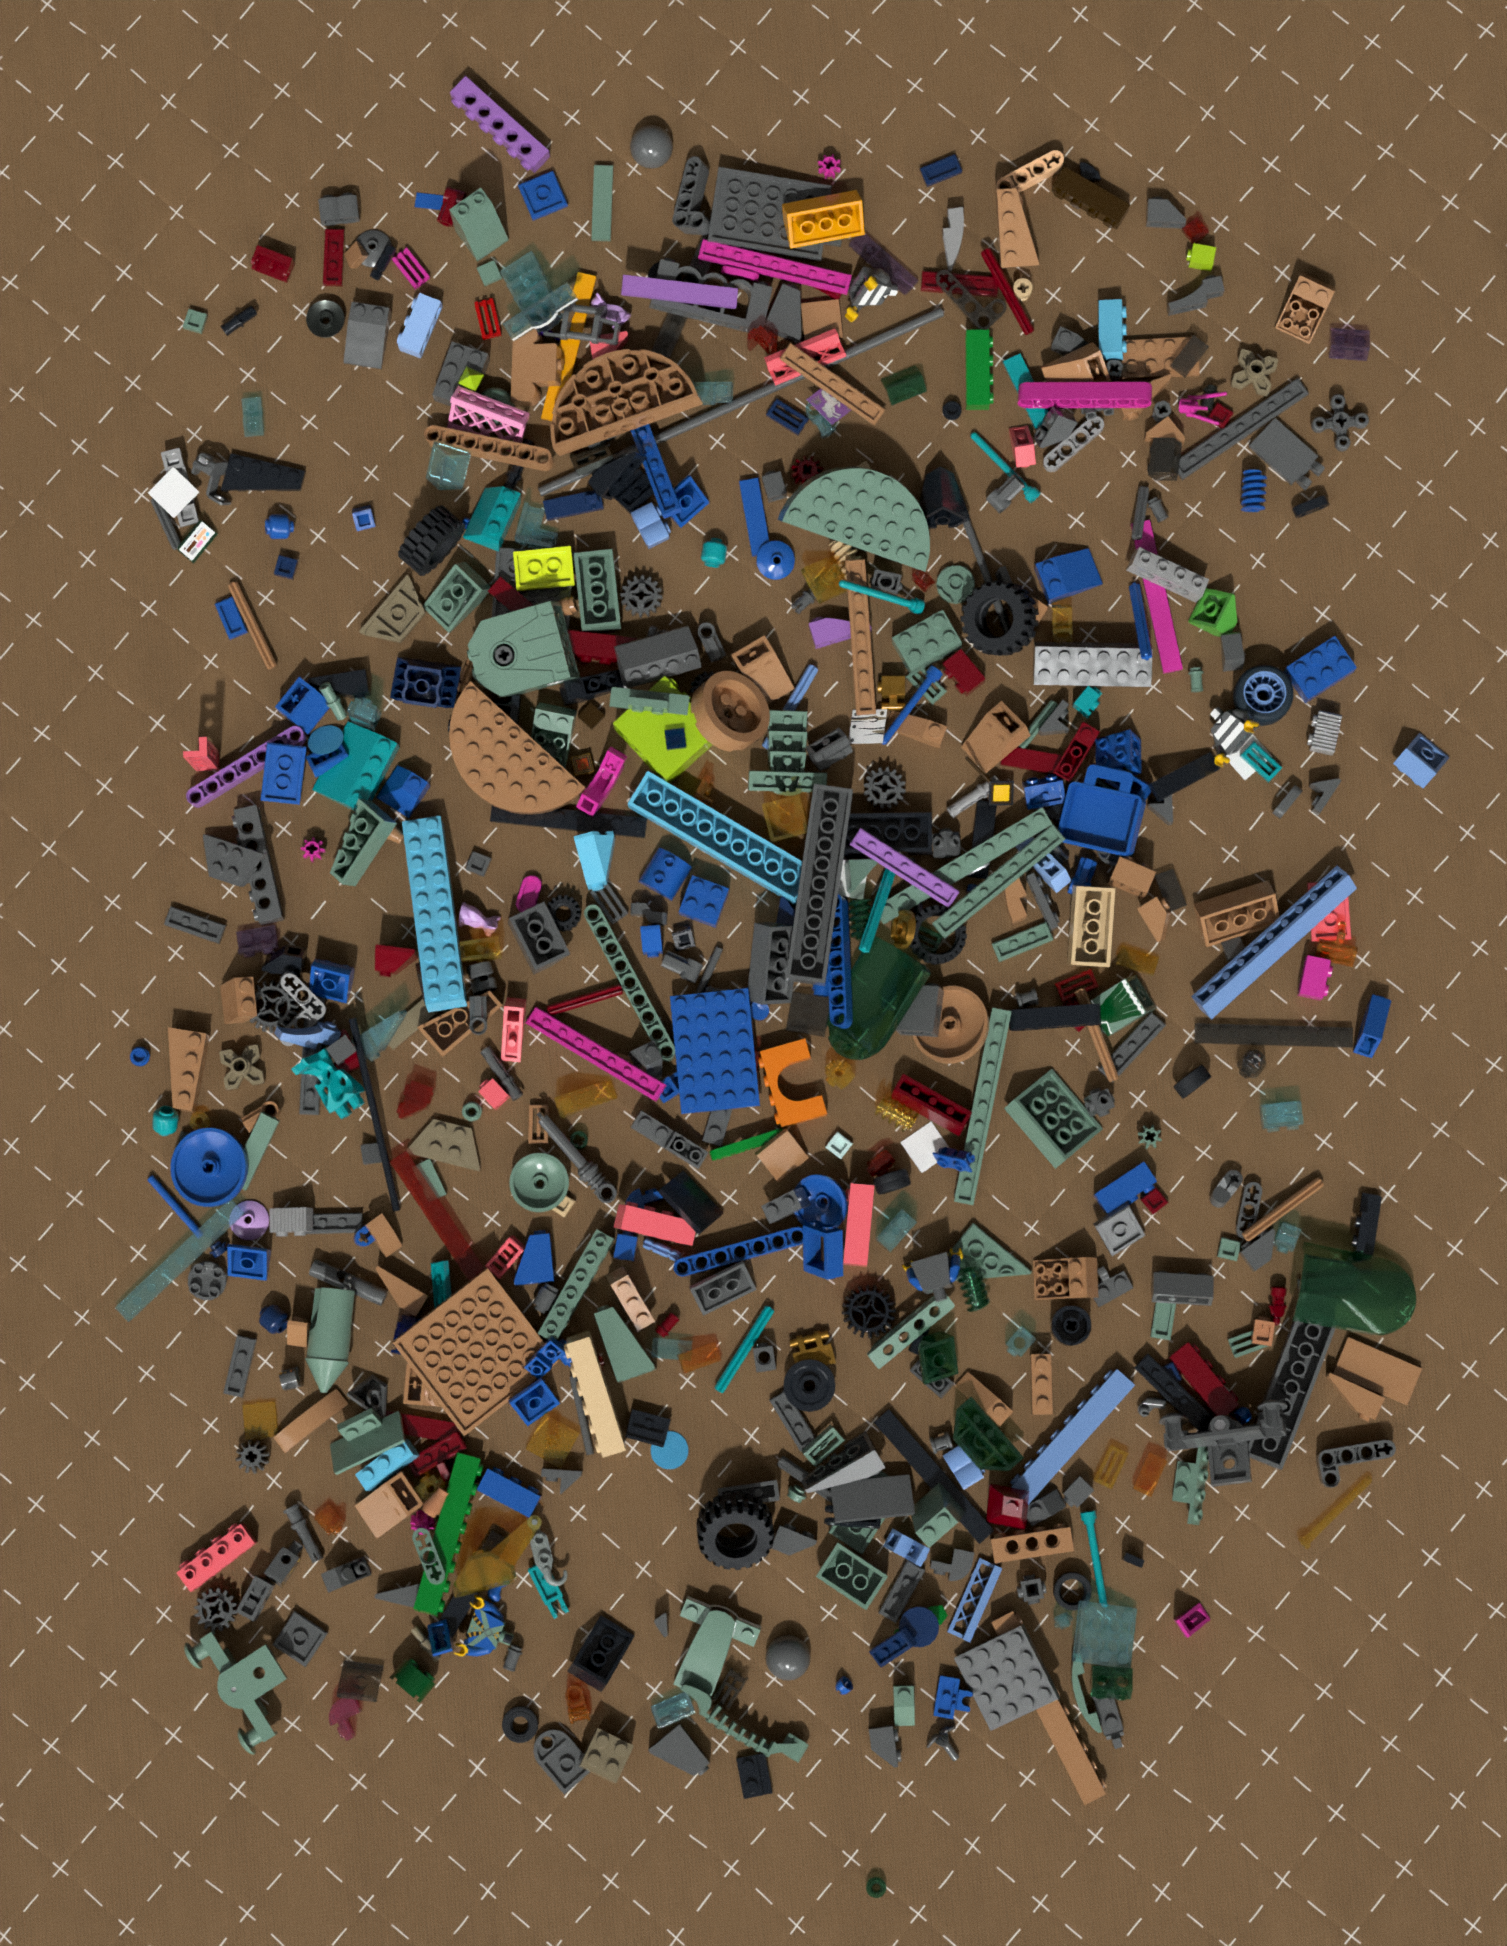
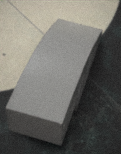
[942,207,964,271]

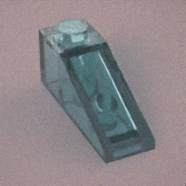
[351,1010,407,1062]

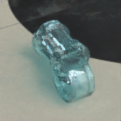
[806,403,837,439]

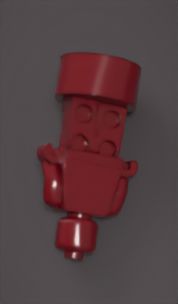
[1268,1286,1287,1326]

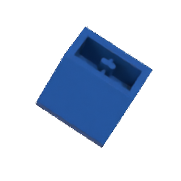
[275,677,329,735]

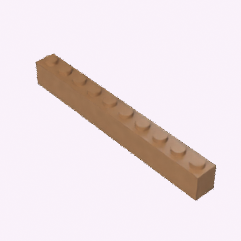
[991,1610,1107,1805]

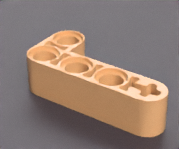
[996,150,1064,205]

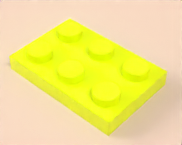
[513,546,575,591]

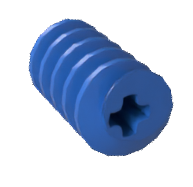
[1241,469,1267,512]

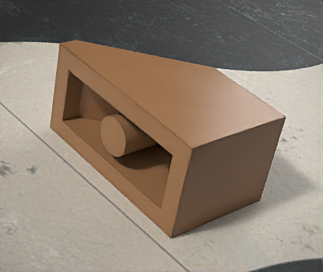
[1137,896,1171,942]

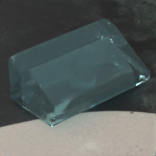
[651,1692,696,1729]

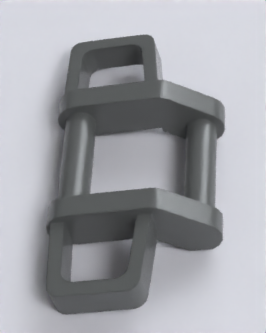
[543,302,621,345]

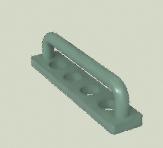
[867,1294,955,1369]

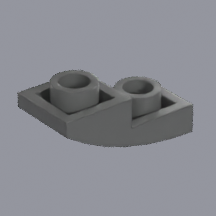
[909,1356,954,1399]

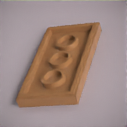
[1332,1337,1422,1405]

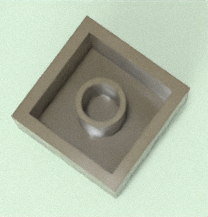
[578,1728,634,1784]

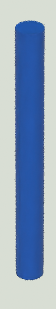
[147,1175,205,1239]

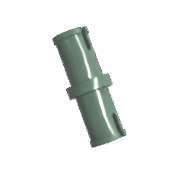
[319,682,348,720]

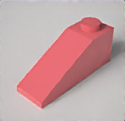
[501,997,526,1062]

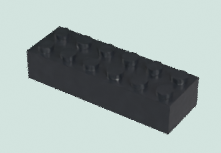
[844,812,932,856]

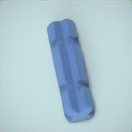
[643,1238,681,1262]

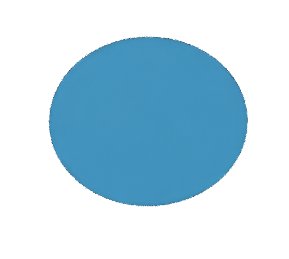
[308,725,343,755]
[651,1431,688,1469]

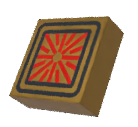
[571,753,595,777]

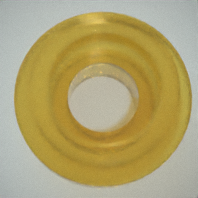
[190,1112,210,1130]

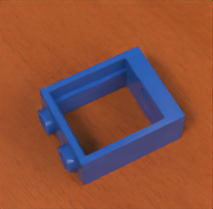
[803,1220,843,1280]

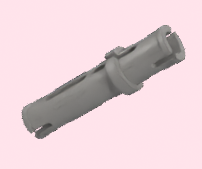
[946,775,999,818]

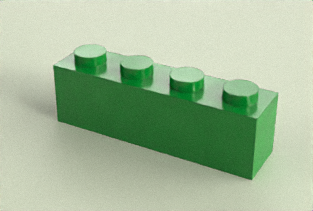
[965,330,993,410]

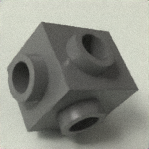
[932,828,961,859]
[1083,1088,1115,1118]
[1017,1574,1047,1605]

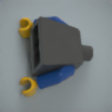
[902,1248,963,1302]

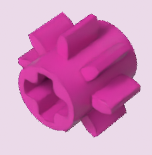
[818,154,841,179]
[300,837,326,863]
[410,1510,435,1535]

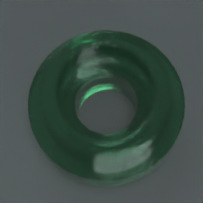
[866,1877,886,1898]

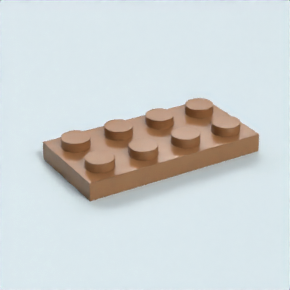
[1121,337,1200,380]

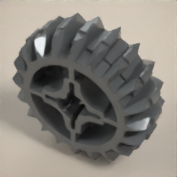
[250,980,299,1033]

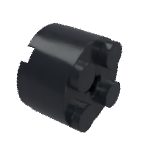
[1050,1306,1091,1346]

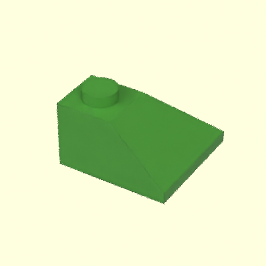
[1188,588,1237,637]

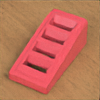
[485,1235,526,1279]

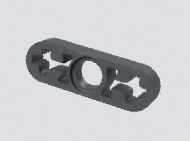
[1235,1182,1262,1239]

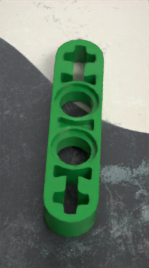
[709,1128,783,1161]

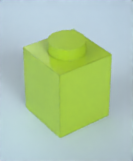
[1186,243,1216,271]

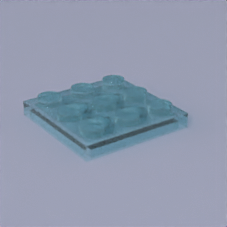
[1072,1601,1137,1669]

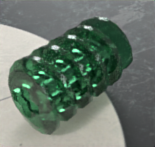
[848,899,876,941]
[958,1267,990,1312]

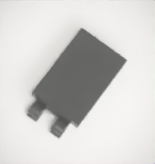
[1248,418,1325,490]

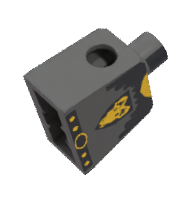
[264,1540,303,1588]

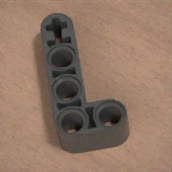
[672,156,710,235]
[1316,1440,1396,1488]

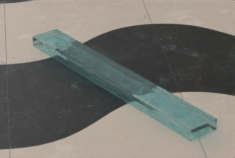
[115,1200,245,1322]

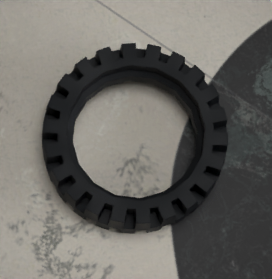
[909,905,967,965]

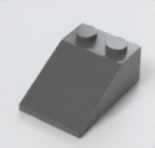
[344,302,392,370]

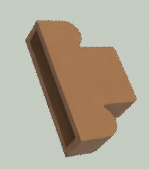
[511,326,564,407]

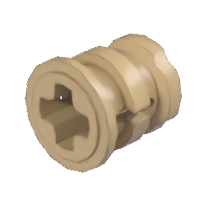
[1013,278,1032,301]

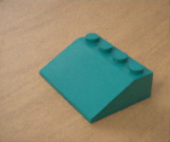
[312,722,400,812]

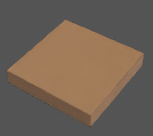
[801,299,843,340]
[755,1128,809,1183]

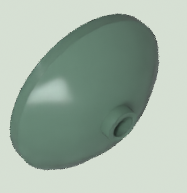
[509,1153,569,1212]

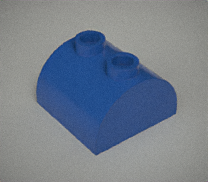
[638,848,692,901]
[309,958,355,1003]

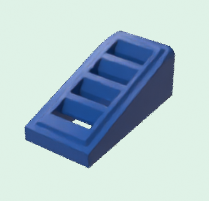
[306,744,348,778]

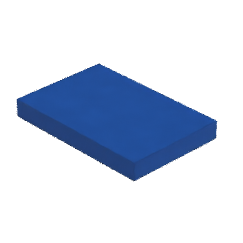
[260,742,306,805]

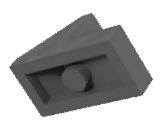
[1038,700,1069,736]
[1309,778,1342,816]
[1147,795,1173,826]
[541,1469,583,1494]
[1027,1489,1066,1526]

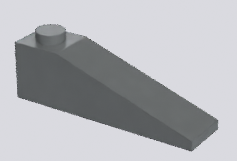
[801,1431,886,1493]

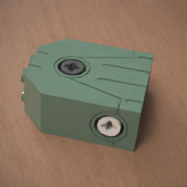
[467,601,580,697]

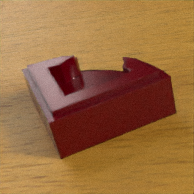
[436,1461,451,1482]

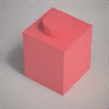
[478,1078,510,1110]

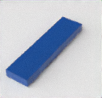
[739,478,769,557]

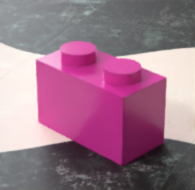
[1297,955,1333,1001]

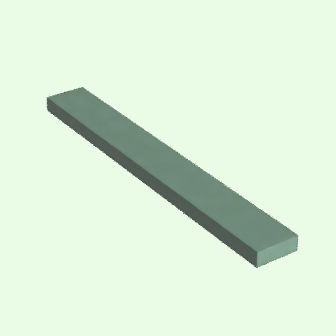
[932,824,1065,939]

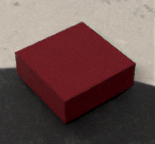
[1208,402,1234,429]
[1140,1187,1169,1215]

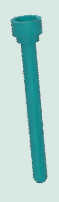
[970,432,1041,503]
[839,580,925,615]
[1080,1510,1108,1607]

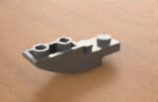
[630,1110,709,1169]

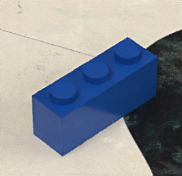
[1093,1162,1157,1215]
[477,1467,542,1518]

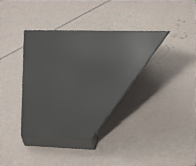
[347,1374,388,1419]

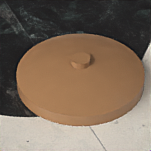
[913,986,990,1064]

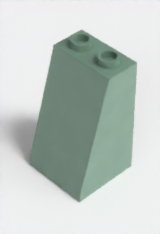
[449,188,509,262]
[594,1305,657,1383]

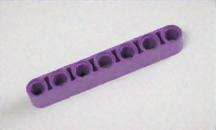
[186,726,306,808]

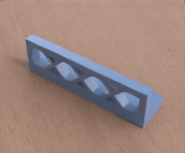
[947,1558,1002,1642]

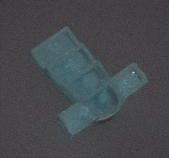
[499,251,578,341]

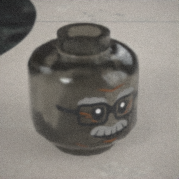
[1237,1049,1266,1079]

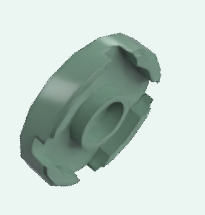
[936,565,975,604]

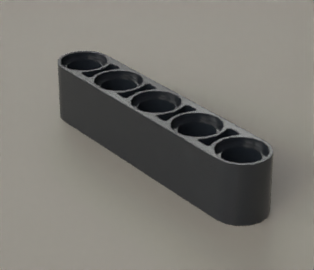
[1009,1004,1101,1031]

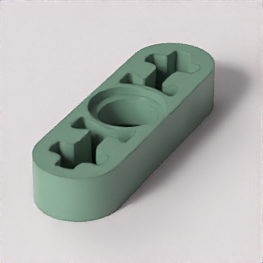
[412,1528,446,1585]

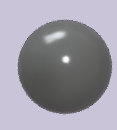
[630,125,673,169]
[765,1635,811,1681]

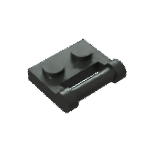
[569,441,614,476]

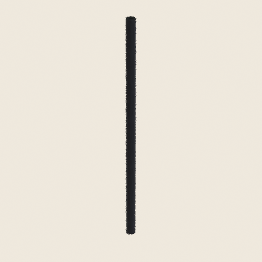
[349,1018,401,1212]

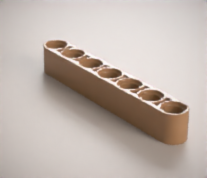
[424,425,554,471]

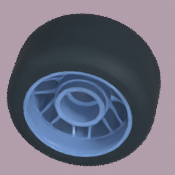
[1233,665,1293,726]

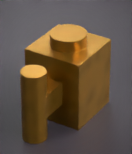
[878,676,905,711]

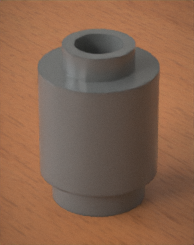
[533,1283,559,1314]

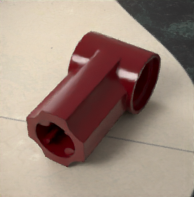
[437,186,467,227]

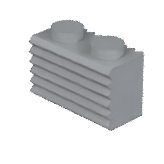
[1307,710,1342,756]
[270,1207,313,1237]

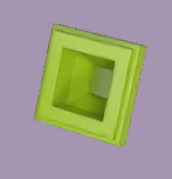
[458,367,484,392]

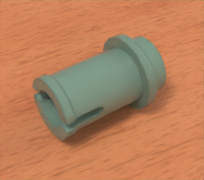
[1188,667,1204,692]

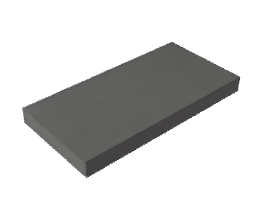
[830,1475,915,1523]

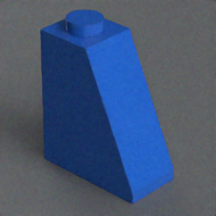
[1353,994,1391,1058]
[514,1230,555,1286]

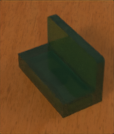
[881,366,927,405]

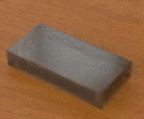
[1170,335,1209,378]
[1154,869,1187,912]

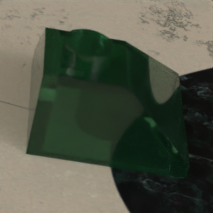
[918,1331,959,1385]

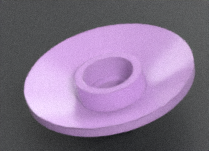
[230,1201,269,1240]

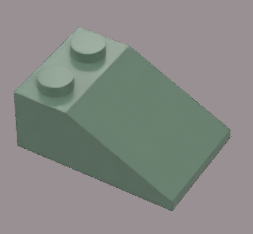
[423,562,491,633]

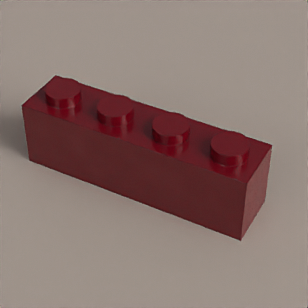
[568,630,637,665]
[891,1074,972,1136]
[1168,1342,1239,1416]

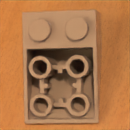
[1275,272,1337,344]
[1041,342,1111,382]
[731,635,795,705]
[961,701,1030,773]
[1033,1257,1099,1300]
[403,1364,441,1407]
[355,1471,425,1539]

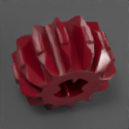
[791,456,824,485]

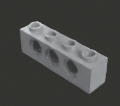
[1126,547,1209,603]

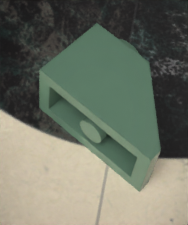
[893,1684,915,1726]

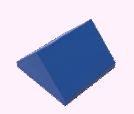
[670,475,709,528]
[227,1244,271,1281]
[508,1378,560,1426]

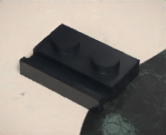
[613,469,654,515]
[625,1409,671,1448]
[736,1753,772,1799]

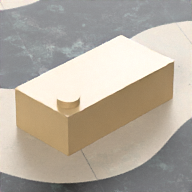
[1067,885,1115,967]

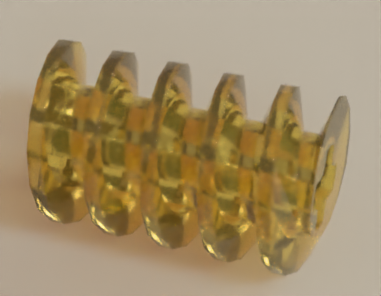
[874,1095,920,1132]

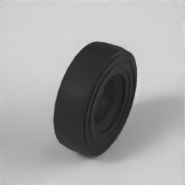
[502,1706,539,1743]

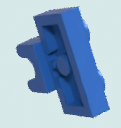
[933,1675,973,1719]

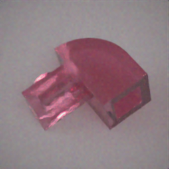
[329,1693,362,1741]

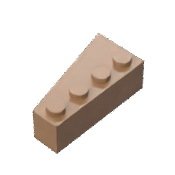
[995,188,1040,268]
[417,991,503,1057]
[168,1027,210,1113]

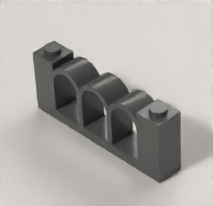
[649,258,773,336]

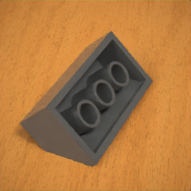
[614,626,701,688]
[748,922,794,1005]

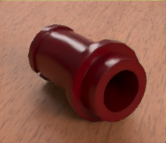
[655,1312,680,1338]

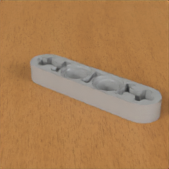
[1043,416,1104,472]

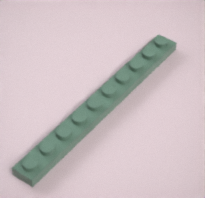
[881,807,1052,925]
[954,1008,1012,1205]

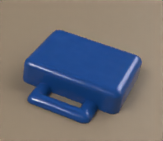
[1058,765,1146,857]

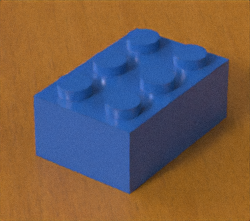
[1284,636,1357,704]

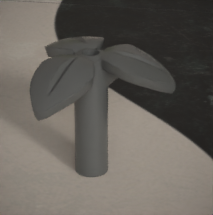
[926,1726,959,1761]

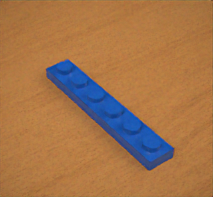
[631,424,682,519]

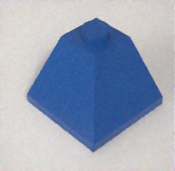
[376,765,430,818]

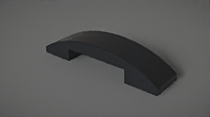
[968,800,997,879]

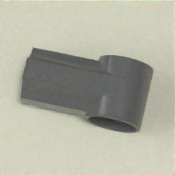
[986,474,1025,514]
[698,622,726,663]
[661,951,703,983]
[469,996,488,1035]

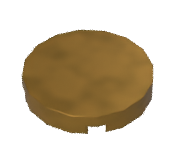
[891,909,916,949]

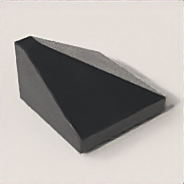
[672,924,695,951]

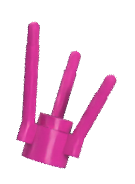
[1179,392,1227,425]

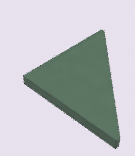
[948,1223,1032,1281]

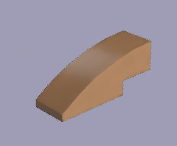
[1004,878,1027,925]

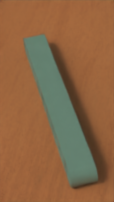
[584,905,676,1062]

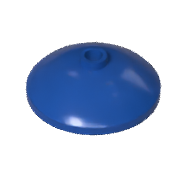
[794,1174,847,1228]

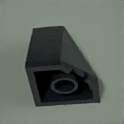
[919,467,970,529]

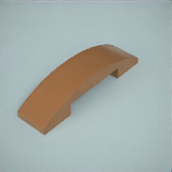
[273,1389,349,1454]

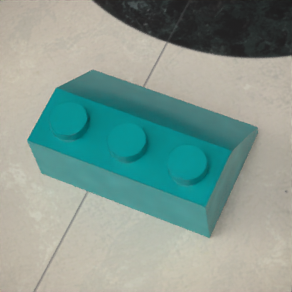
[463,486,521,552]

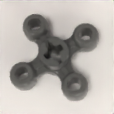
[1311,394,1369,452]

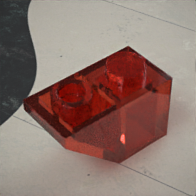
[396,1080,435,1120]

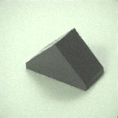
[1220,632,1245,672]

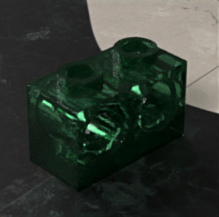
[1090,1666,1133,1701]

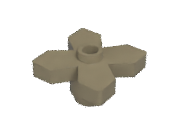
[1231,349,1278,397]
[219,1045,265,1090]

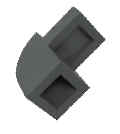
[930,1548,974,1581]

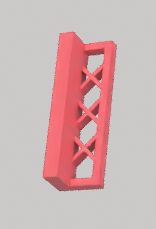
[764,329,846,386]
[183,737,219,771]

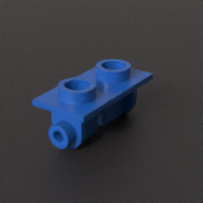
[932,1147,975,1173]

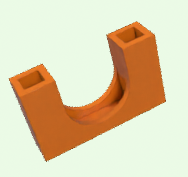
[757,1038,827,1128]

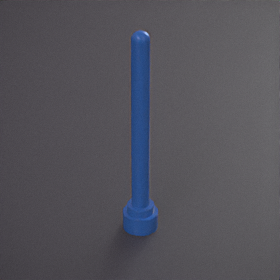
[881,665,943,745]

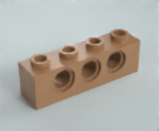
[990,1523,1074,1563]

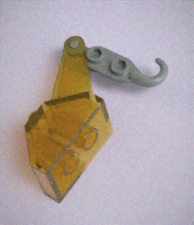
[452,1515,568,1598]

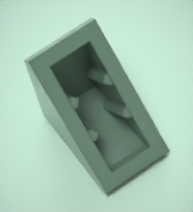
[844,859,878,894]

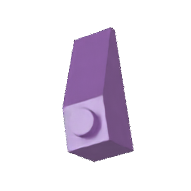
[809,617,871,649]

